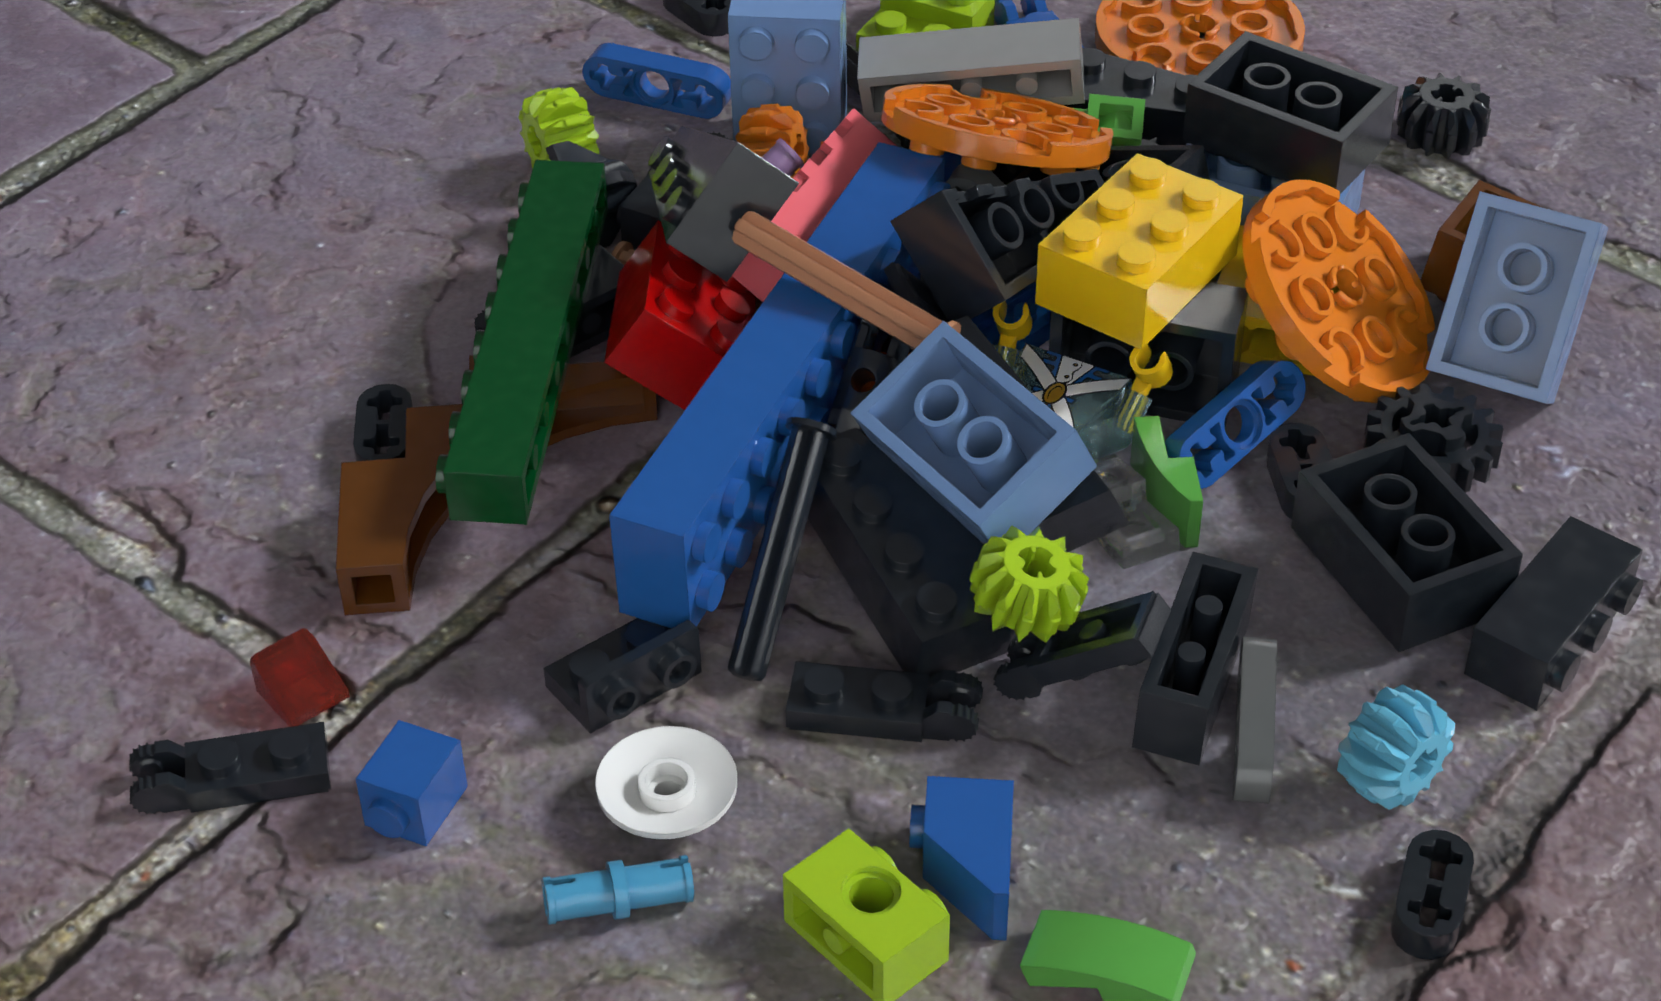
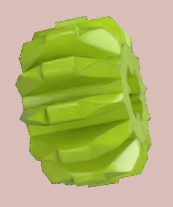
[518,87,600,168]
[969,525,1089,642]

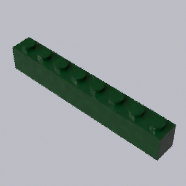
[436,160,608,525]

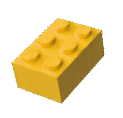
[1035,153,1244,350]

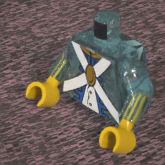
[992,300,1173,461]

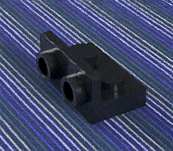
[543,618,702,734]

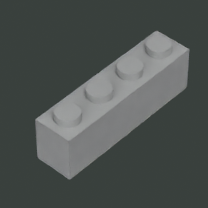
[857,18,1085,122]

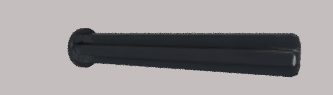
[728,417,838,681]

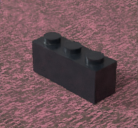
[1464,516,1643,711]
[1132,552,1259,766]

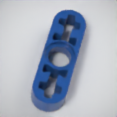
[582,43,731,119]
[1165,360,1306,489]

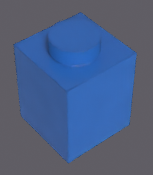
[356,720,468,846]

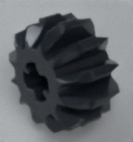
[1396,73,1491,159]

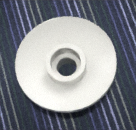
[595,726,737,839]

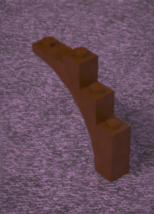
[336,355,658,616]

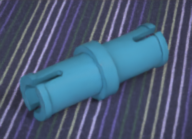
[541,855,694,925]

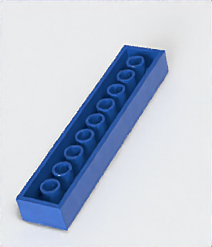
[609,142,951,628]

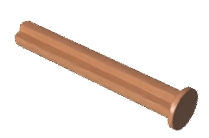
[732,211,961,349]

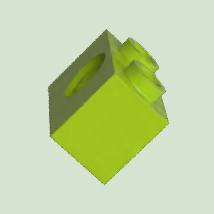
[783,828,950,1001]

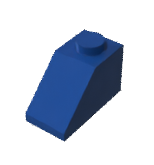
[909,776,1014,941]

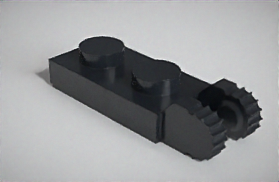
[993,591,1171,701]
[785,661,983,742]
[129,722,331,815]

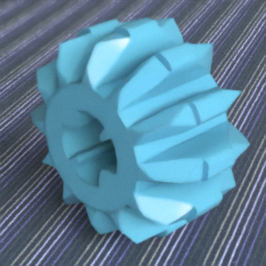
[1337,684,1455,810]

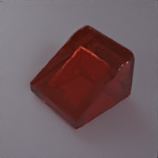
[250,628,350,727]

